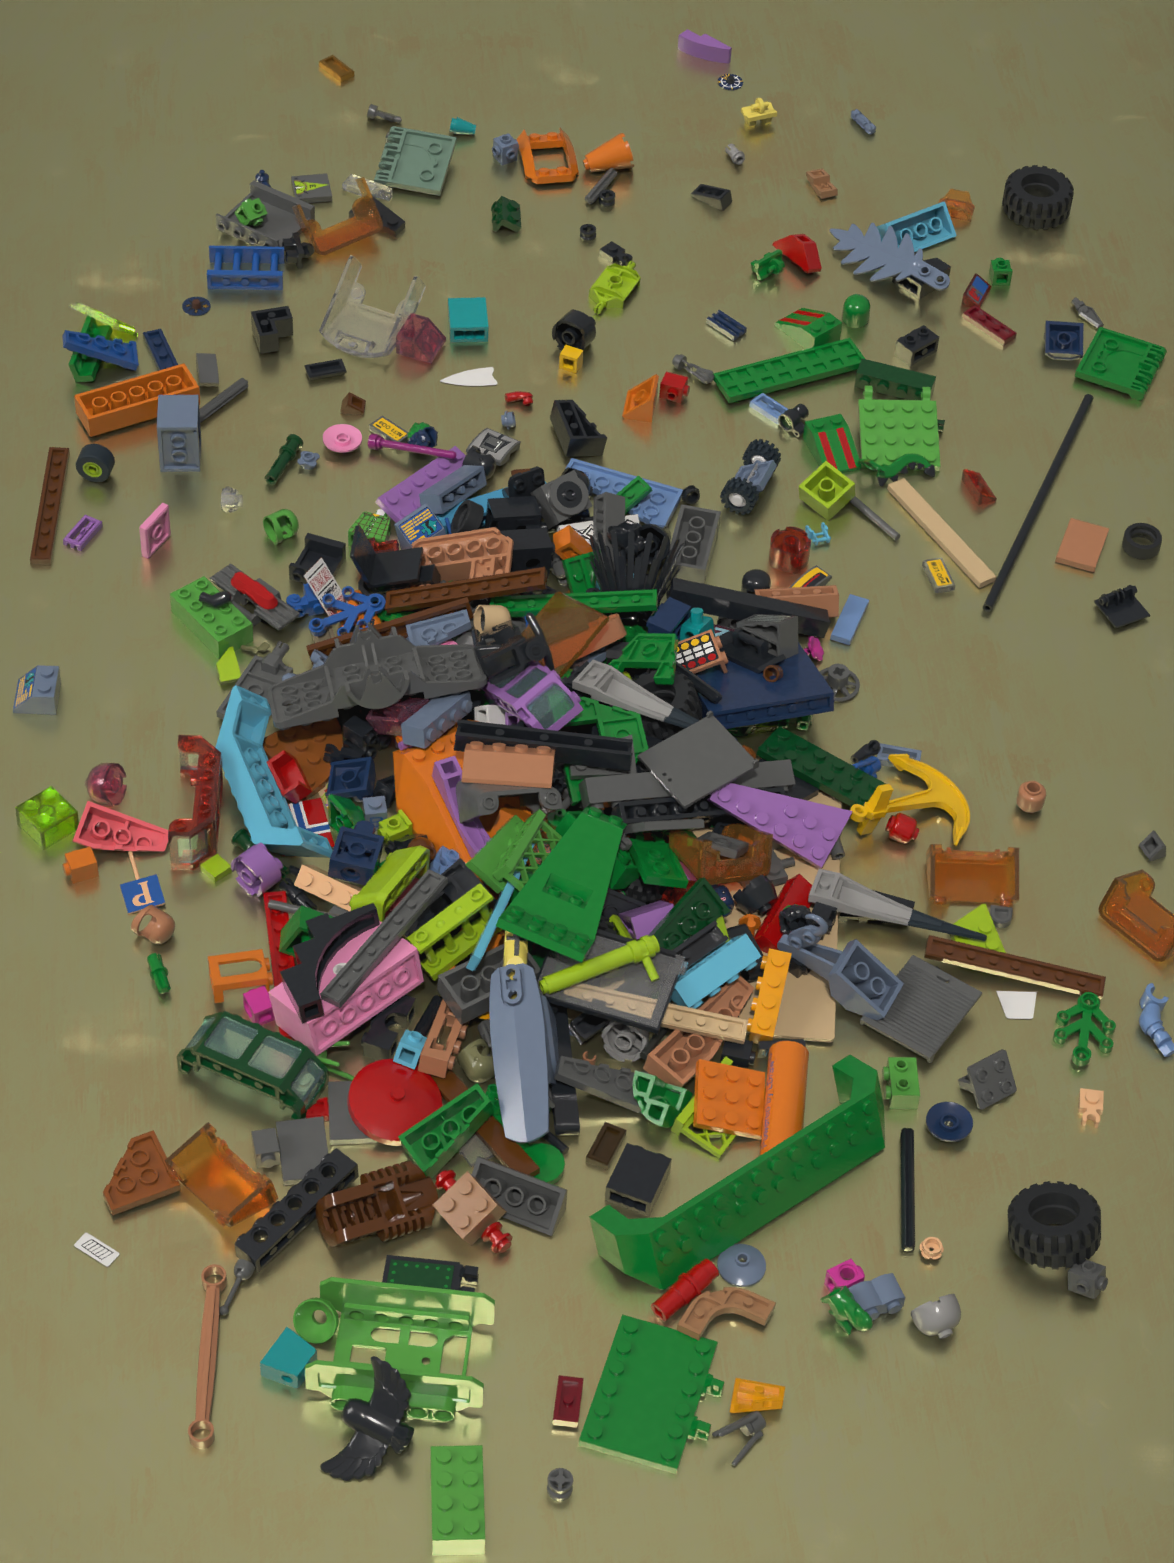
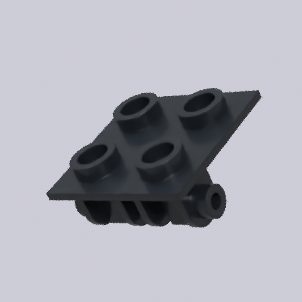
[1094,585,1150,628]

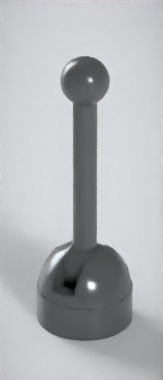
[220,1259,255,1316]

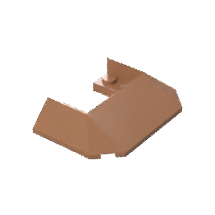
[391,527,514,612]

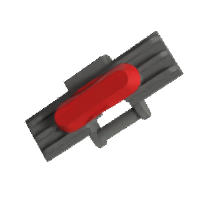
[210,563,300,630]

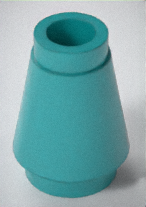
[449,117,476,135]

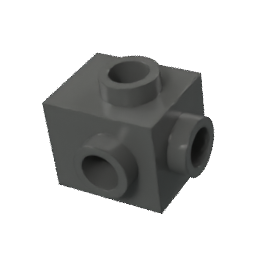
[1068,1260,1108,1299]

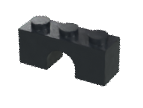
[361,995,416,1060]

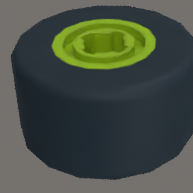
[76,444,115,482]

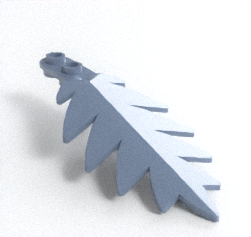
[830,223,950,291]

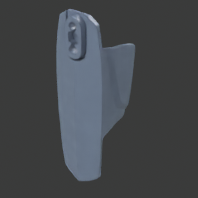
[489,963,559,1143]

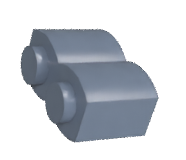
[848,1273,905,1321]

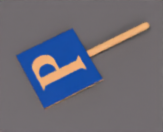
[120,851,165,915]

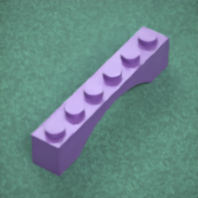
[432,756,490,886]

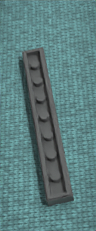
[320,869,448,1008]

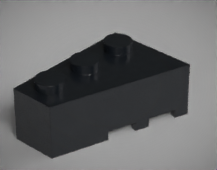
[550,400,607,457]

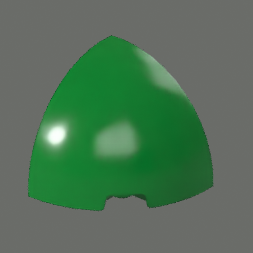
[633,1070,693,1128]

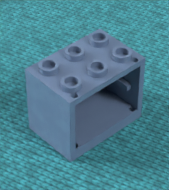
[157,395,201,472]

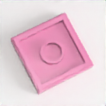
[139,503,171,559]

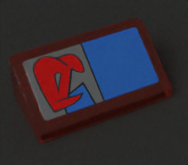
[962,273,992,308]

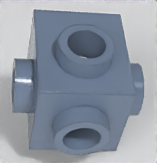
[492,133,519,166]

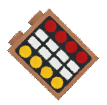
[676,629,729,674]

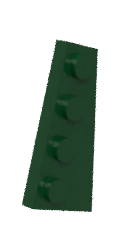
[648,878,730,950]

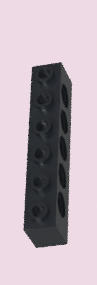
[234,1148,359,1273]

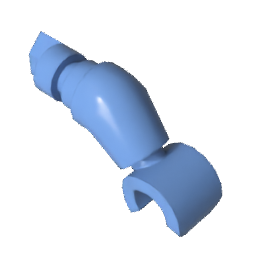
[1139,983,1174,1057]

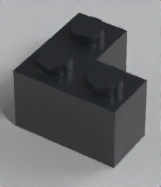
[251,306,293,354]

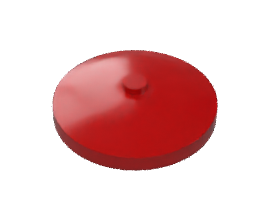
[347,1059,442,1146]

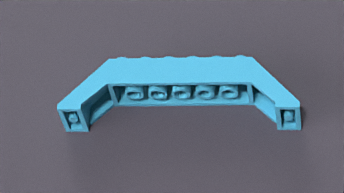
[215,685,333,858]

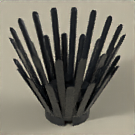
[589,531,684,626]

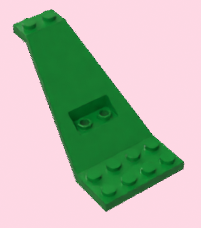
[496,807,627,963]

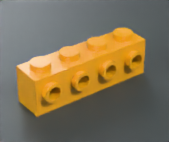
[746,948,792,1044]

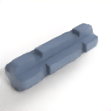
[851,109,876,135]

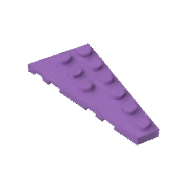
[375,446,466,523]
[707,783,853,869]

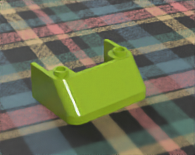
[349,845,430,922]

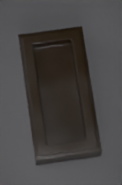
[586,1122,627,1170]

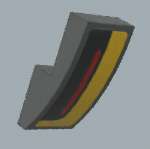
[789,565,832,588]

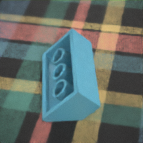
[877,201,957,252]
[661,933,761,1009]

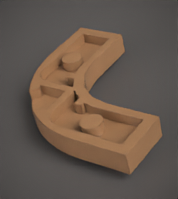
[677,1287,776,1340]

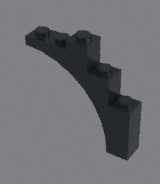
[280,903,380,1024]

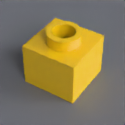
[559,345,583,374]

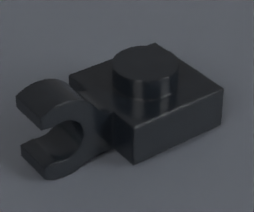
[323,744,363,762]

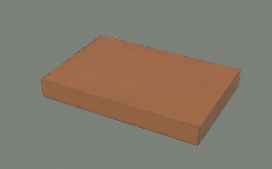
[1055,518,1109,572]

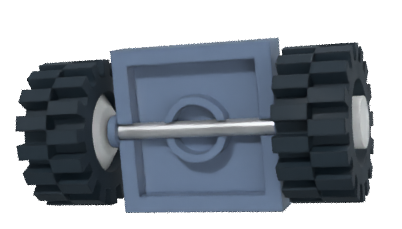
[720,439,781,515]

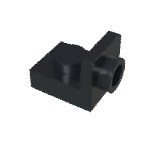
[372,775,396,809]

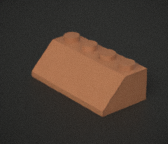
[461,741,555,788]

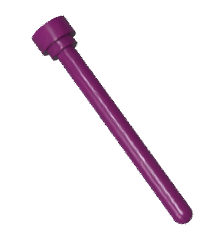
[368,434,457,459]

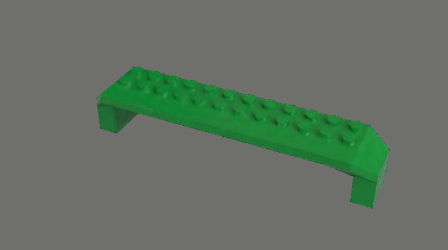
[589,1055,885,1290]

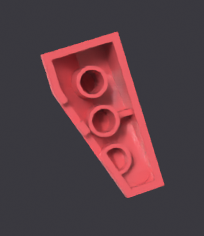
[72,801,172,852]

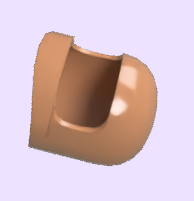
[131,905,175,945]

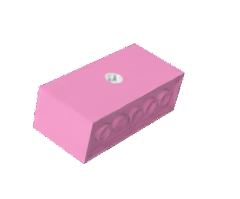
[268,920,424,1056]

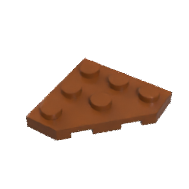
[103,1130,181,1216]

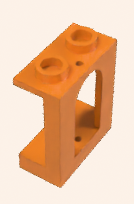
[208,949,273,1003]

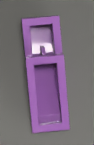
[678,29,732,64]

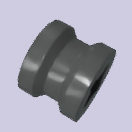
[547,1468,573,1501]

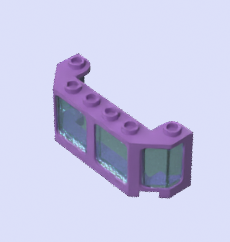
[482,660,584,731]

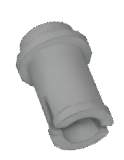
[725,144,745,165]

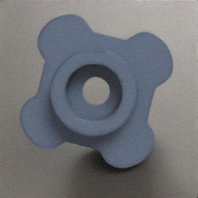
[297,451,320,470]

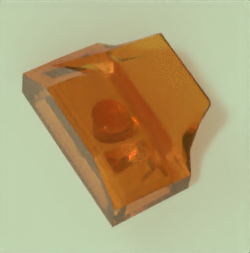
[938,189,975,222]

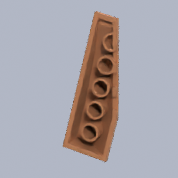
[643,974,754,1087]

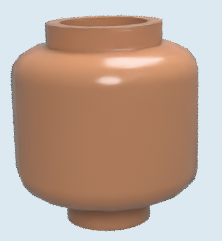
[1016,781,1046,813]

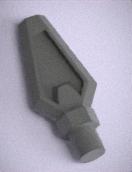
[1071,297,1104,329]

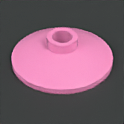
[323,424,362,453]

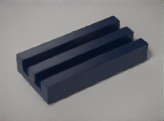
[706,310,747,341]

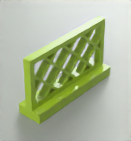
[671,1056,765,1159]

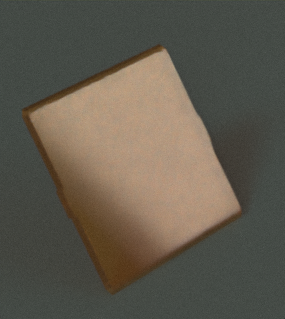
[521,592,609,678]

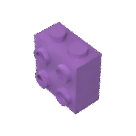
[619,900,674,940]

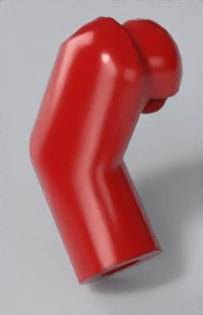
[505,391,533,406]

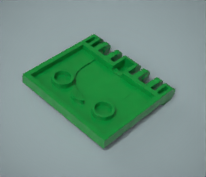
[1075,327,1167,400]

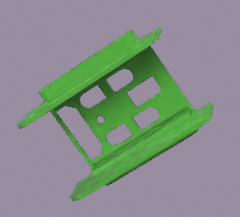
[305,1277,495,1422]

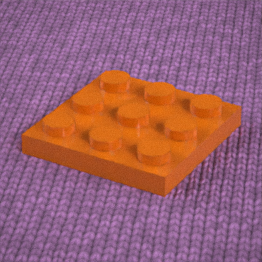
[693,1059,765,1140]

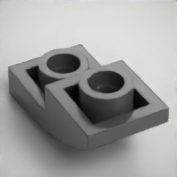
[196,353,219,387]

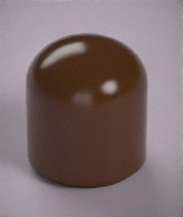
[763,665,784,682]

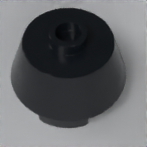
[733,875,778,916]

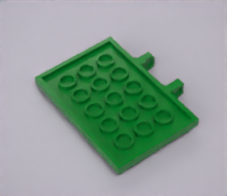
[578,1314,725,1474]

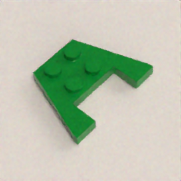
[608,633,678,685]

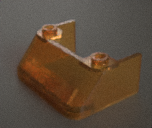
[292,177,383,255]

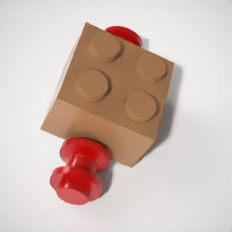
[432,1170,512,1253]

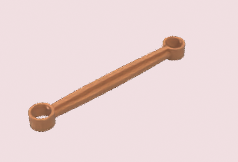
[188,1264,227,1449]

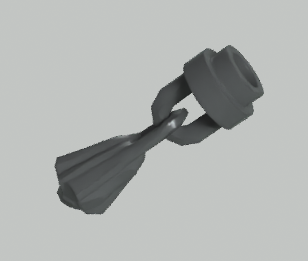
[672,354,714,384]

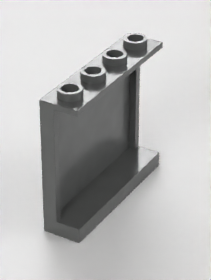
[216,180,315,247]

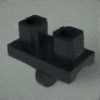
[282,232,314,268]

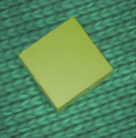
[200,853,232,883]

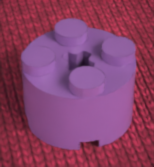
[231,842,283,897]

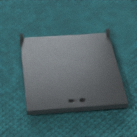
[638,711,759,809]
[860,955,982,1063]

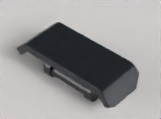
[719,628,786,673]

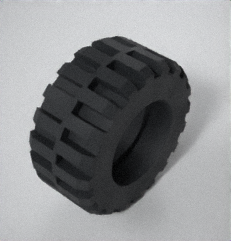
[1002,165,1074,230]
[623,670,703,740]
[1008,1181,1101,1270]

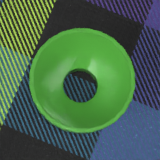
[293,1297,339,1344]

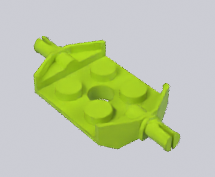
[589,261,641,314]

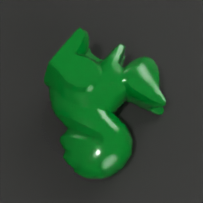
[820,1285,873,1335]

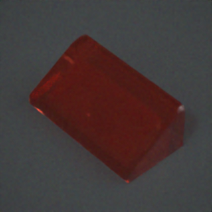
[962,469,997,505]

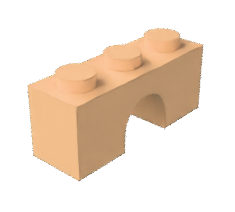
[294,864,362,911]

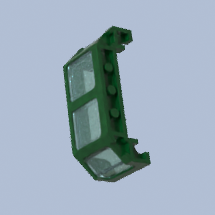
[177,1011,329,1120]

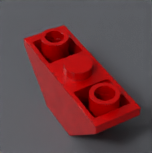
[772,234,822,274]

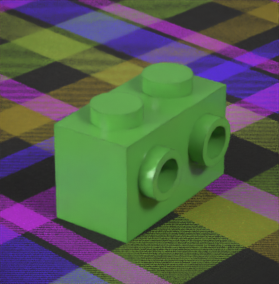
[882,1057,920,1109]

